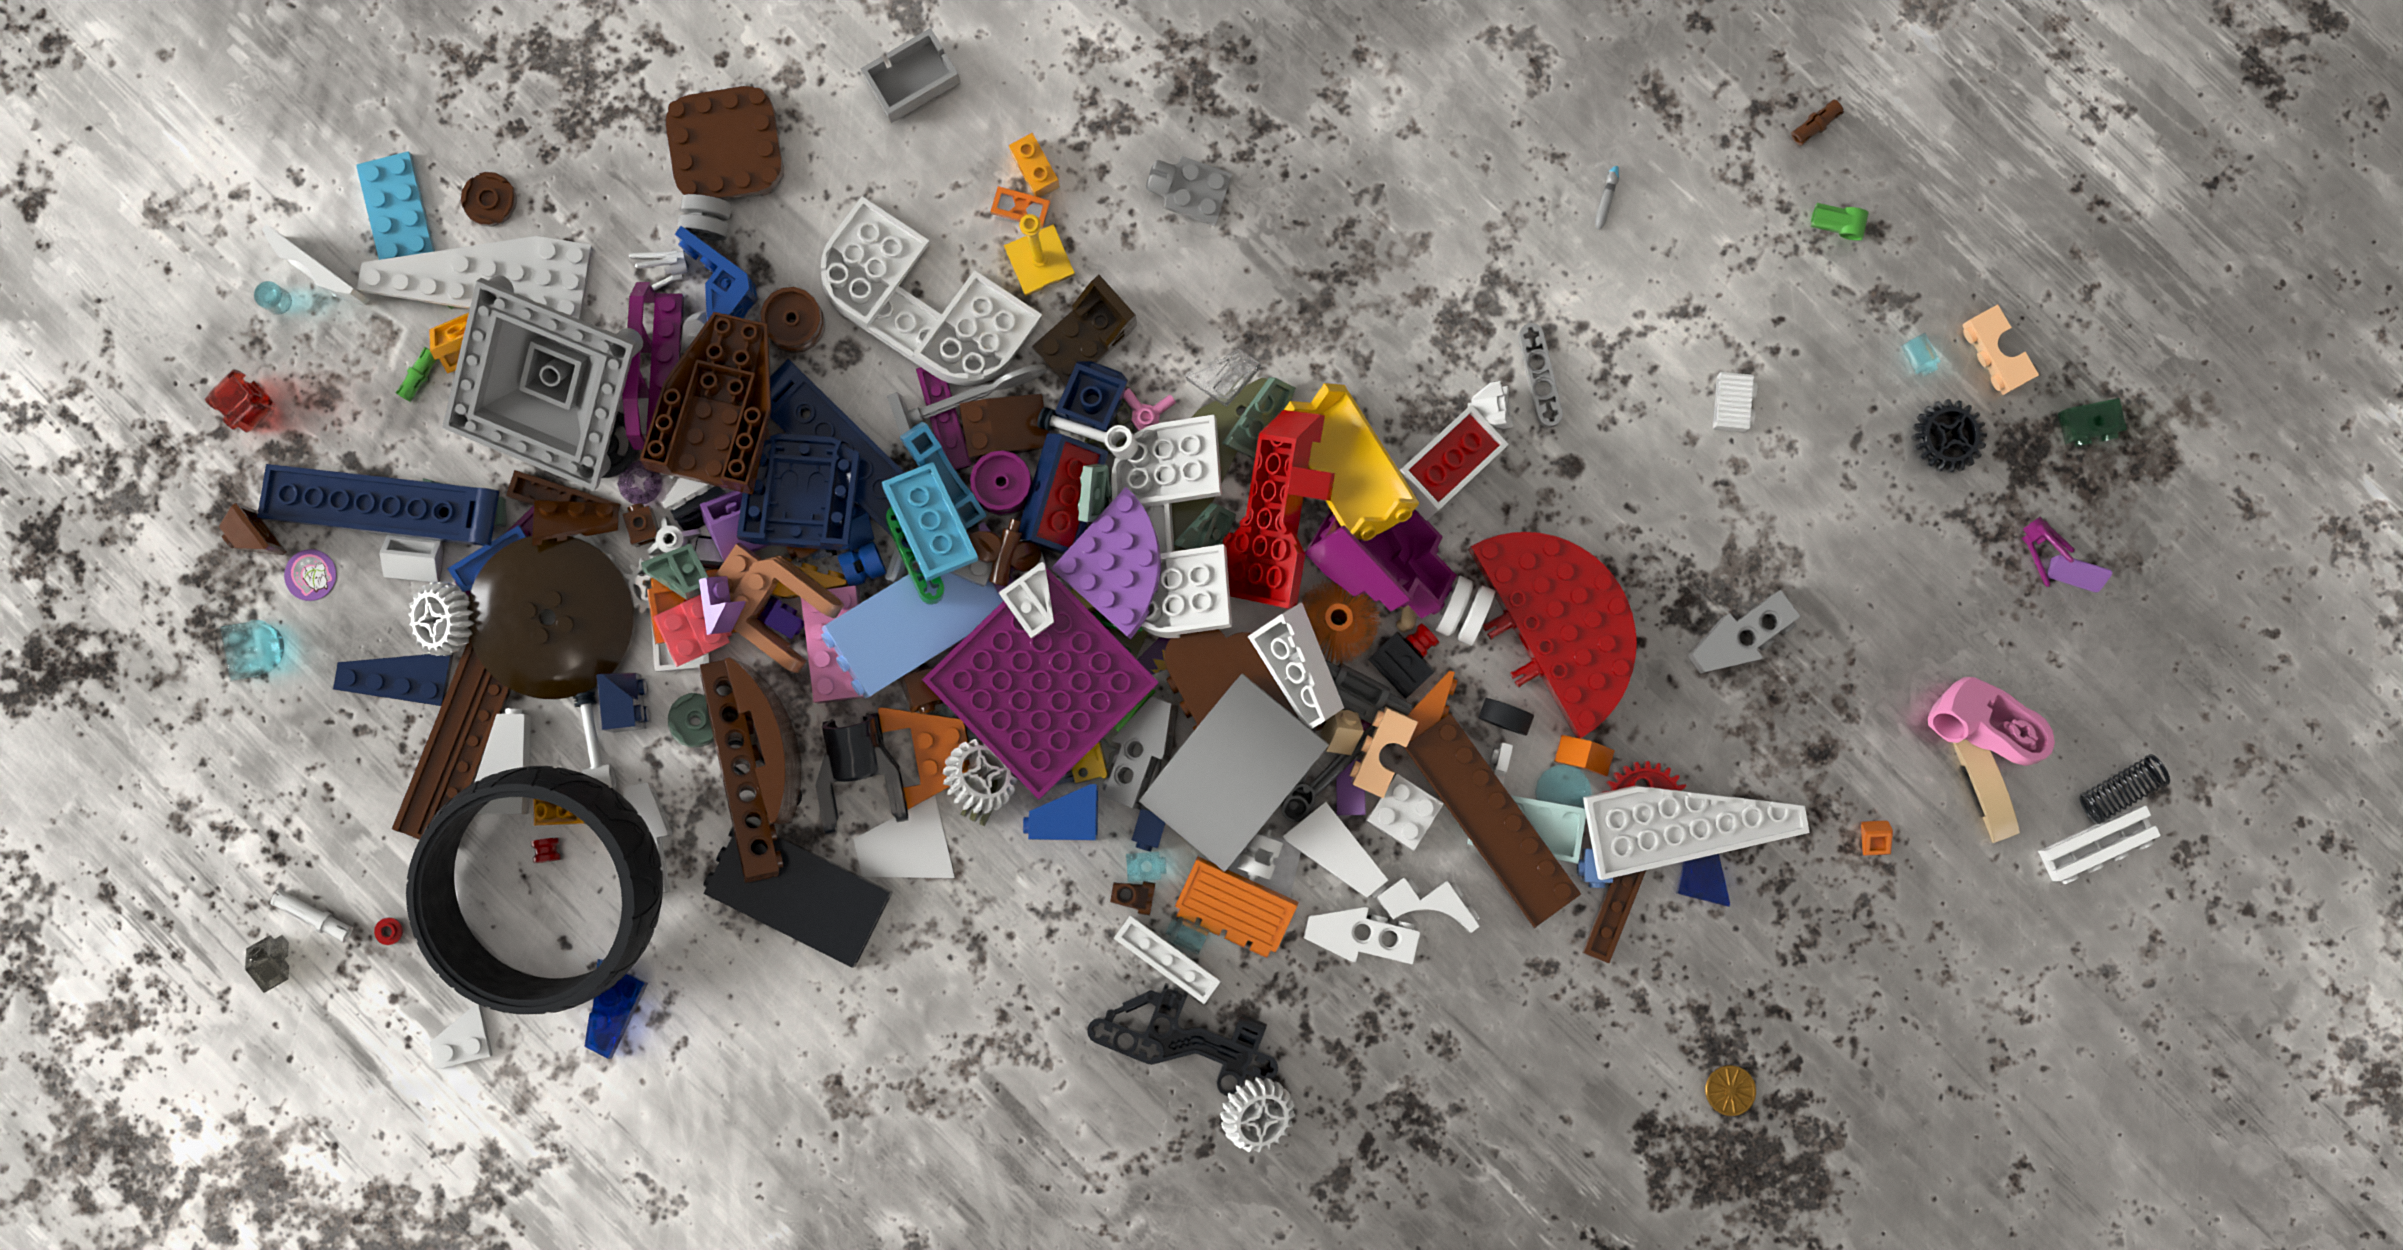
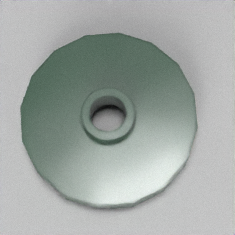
[668,693,723,748]

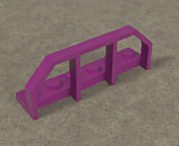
[622,282,684,450]

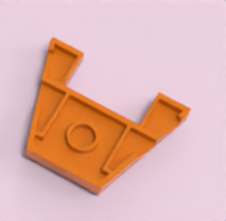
[878,707,970,809]

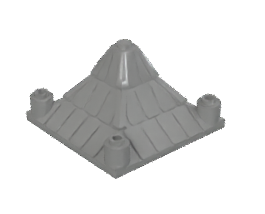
[442,275,643,491]

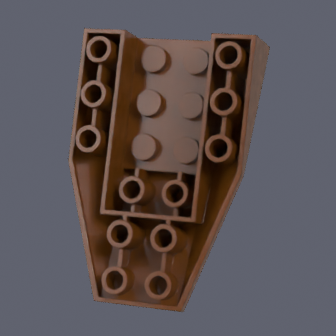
[640,312,771,495]

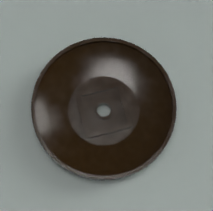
[467,536,635,699]

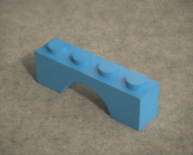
[899,422,987,530]

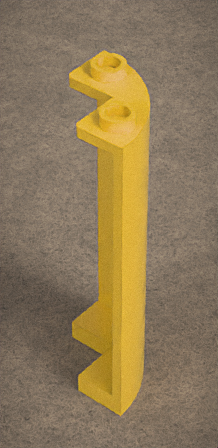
[1284,383,1419,541]

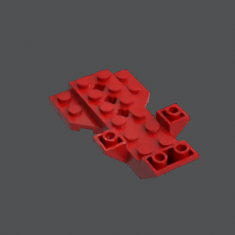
[1222,410,1335,609]

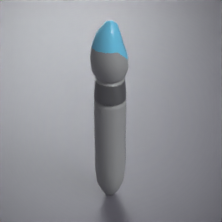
[1595,166,1619,229]

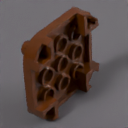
[666,86,784,200]

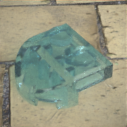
[220,620,284,682]

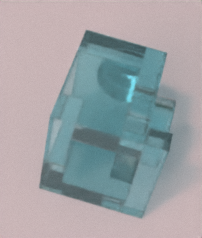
[1126,852,1166,882]

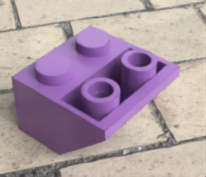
[700,490,770,562]

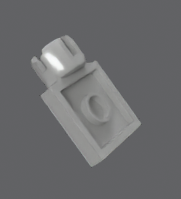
[1146,156,1232,226]

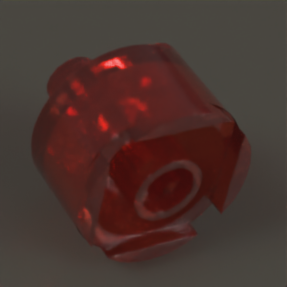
[205,369,274,433]

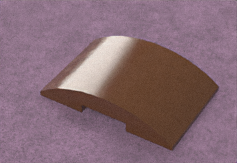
[724,657,801,825]

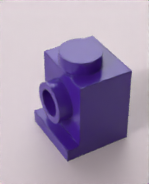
[758,595,804,639]

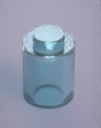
[254,281,292,315]
[1900,333,1941,377]
[1165,916,1210,955]

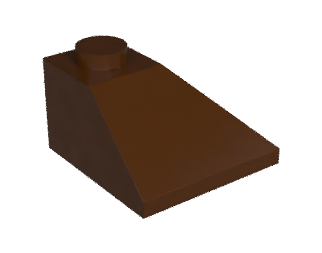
[219,503,287,555]

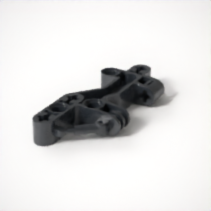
[1087,983,1278,1096]

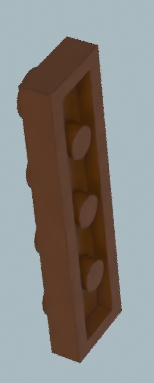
[1582,870,1646,963]

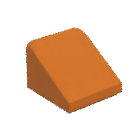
[1861,821,1893,855]

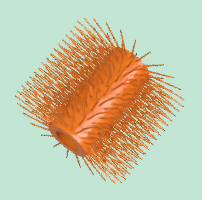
[1301,579,1380,664]

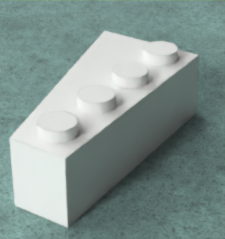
[1248,602,1344,729]

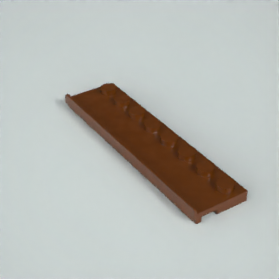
[391,637,511,840]
[1403,713,1581,929]

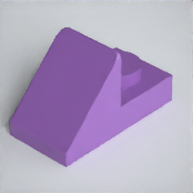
[699,576,745,635]

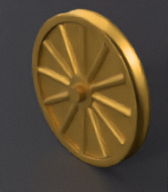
[1705,1065,1756,1116]

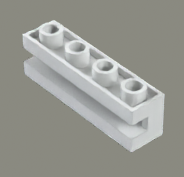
[2038,805,2161,884]
[1114,915,1221,1004]

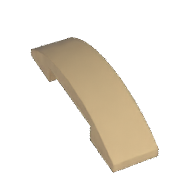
[1953,739,2020,843]

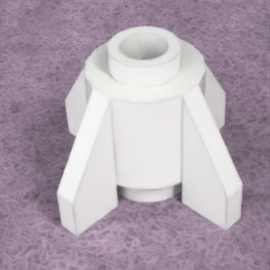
[1468,381,1514,429]
[647,516,702,556]

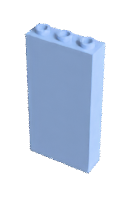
[821,568,1003,699]

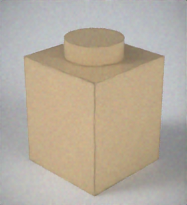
[1320,710,1364,755]

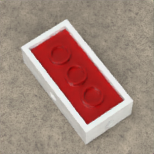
[1399,404,1509,521]

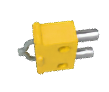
[1057,738,1116,785]

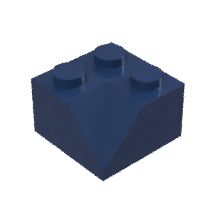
[597,673,650,733]

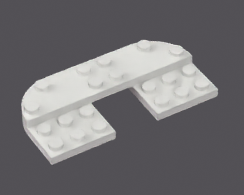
[821,197,1042,386]
[1111,415,1232,638]

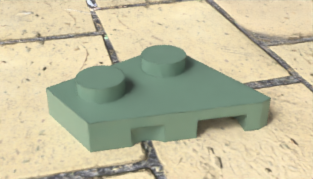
[1078,464,1112,522]
[641,543,709,600]

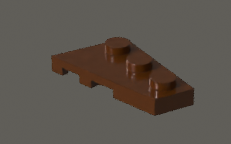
[532,500,619,546]

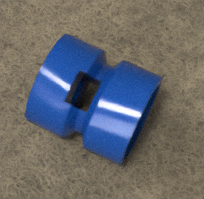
[837,541,887,586]

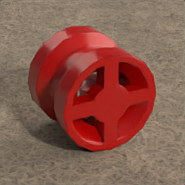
[1405,623,1440,658]
[531,838,561,863]

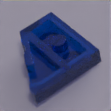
[1676,854,1730,907]

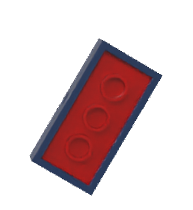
[1019,433,1109,555]

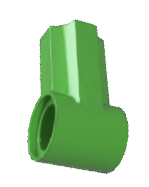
[1811,203,1869,241]

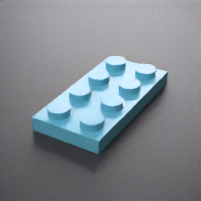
[356,151,435,260]
[882,462,978,582]

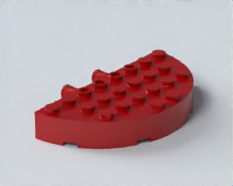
[1468,532,1637,739]

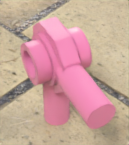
[1123,388,1176,431]

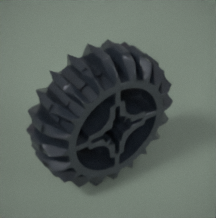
[1911,399,1987,473]

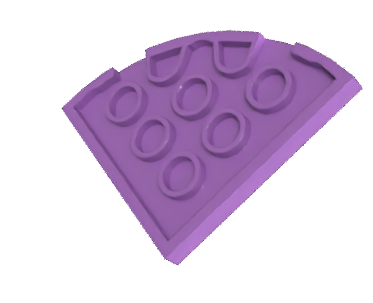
[1051,487,1161,639]

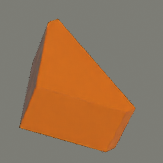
[1554,735,1615,777]

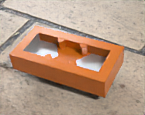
[990,186,1050,229]

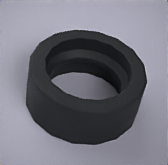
[1478,698,1534,736]

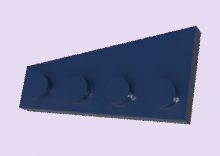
[333,653,454,706]

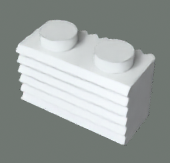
[1713,372,1758,432]

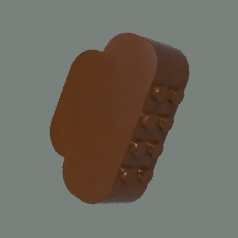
[1164,629,1298,731]

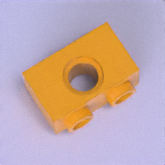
[1008,133,1060,198]

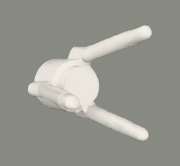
[629,250,688,291]

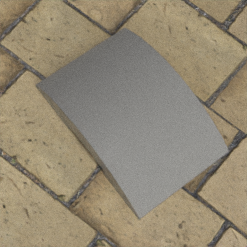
[1139,673,1329,872]

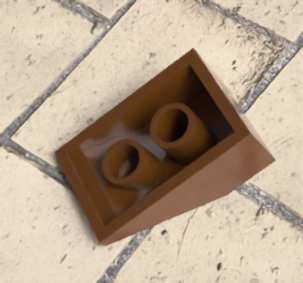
[959,394,1049,462]

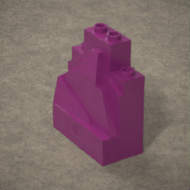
[1305,509,1457,619]

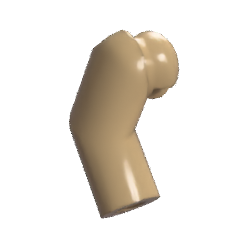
[1396,605,1417,633]

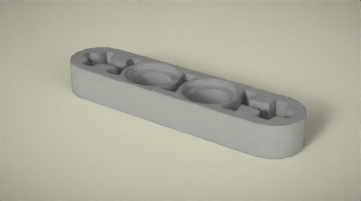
[1518,323,1563,428]

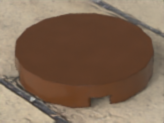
[460,172,517,227]

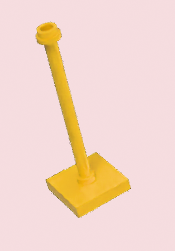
[1004,214,1075,297]

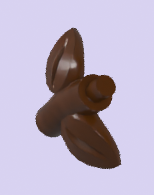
[968,518,1042,586]

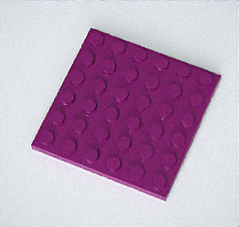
[922,566,1159,800]

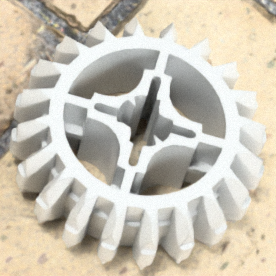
[408,581,474,656]
[942,739,1018,814]
[1220,1077,1295,1152]

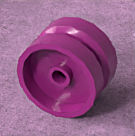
[970,451,1032,516]

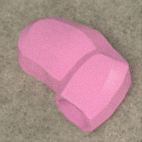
[1928,677,2055,766]

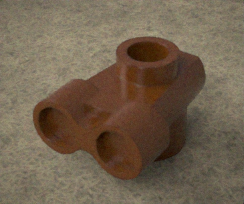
[1110,881,1156,916]

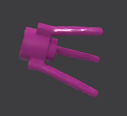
[2022,516,2075,587]

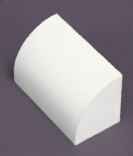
[379,535,443,582]

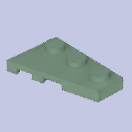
[1222,377,1296,459]

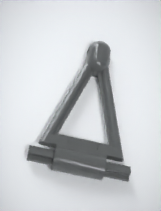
[1281,660,1412,822]

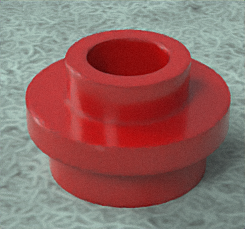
[374,917,403,945]

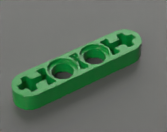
[886,507,944,605]

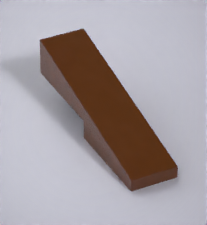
[506,470,621,509]

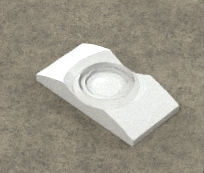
[262,224,370,305]

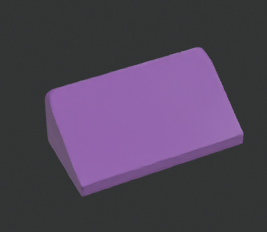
[2047,554,2112,592]
[1336,760,1366,815]

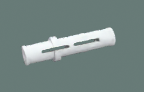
[270,889,353,943]

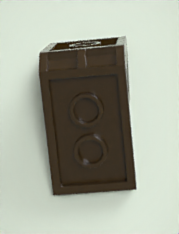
[1032,275,1137,385]

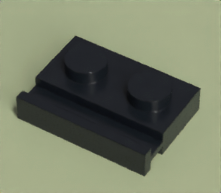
[670,486,726,531]
[1368,631,1435,699]

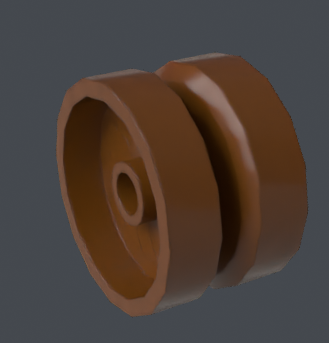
[760,287,825,353]

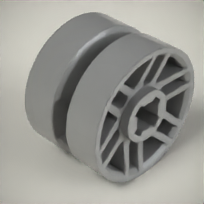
[677,194,732,241]

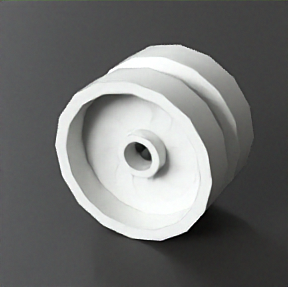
[1436,576,1495,646]

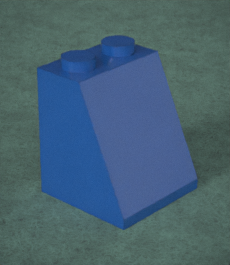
[1023,784,1098,841]

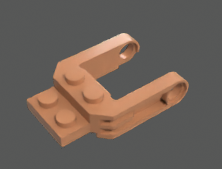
[714,543,844,673]

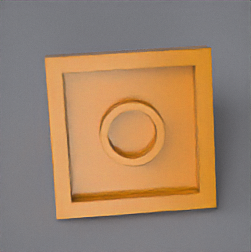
[429,312,469,374]

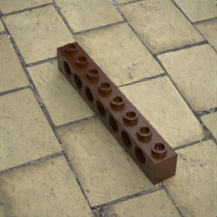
[699,660,783,883]

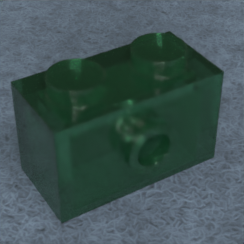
[2058,398,2127,447]

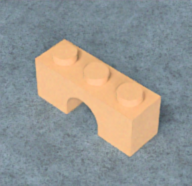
[1963,304,2039,395]
[1349,706,1418,798]

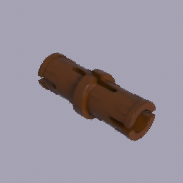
[1791,99,1844,146]

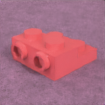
[653,595,732,667]

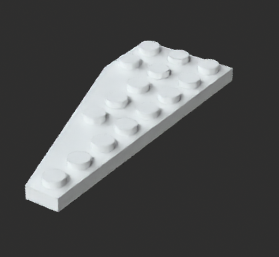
[357,236,592,320]
[1583,786,1810,880]

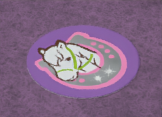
[284,549,336,601]

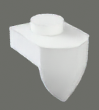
[681,311,707,351]

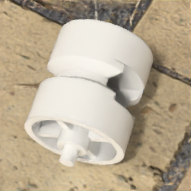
[1237,829,1284,881]

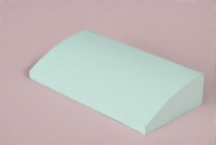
[1467,795,1586,864]

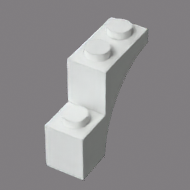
[1376,877,1480,933]

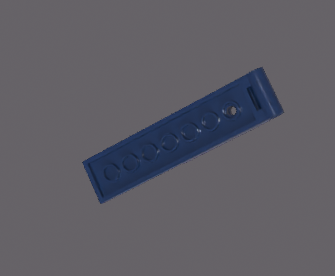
[770,359,911,549]
[257,464,500,546]

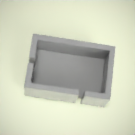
[860,28,961,123]

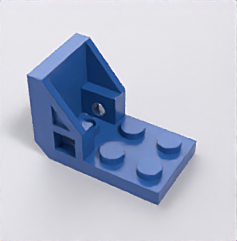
[674,226,758,321]

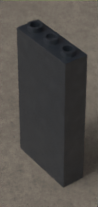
[703,820,893,968]

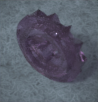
[617,461,662,504]

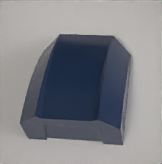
[1055,361,1128,432]

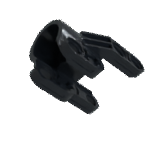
[815,713,909,834]

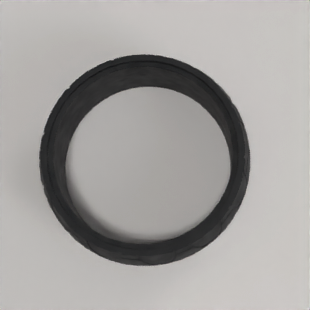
[406,766,663,1014]

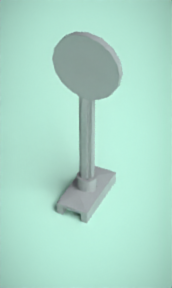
[887,364,1047,446]

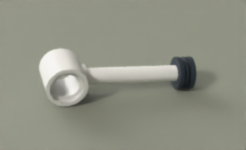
[1037,407,1138,460]
[573,691,617,790]

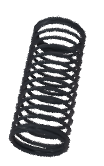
[2079,754,2171,824]

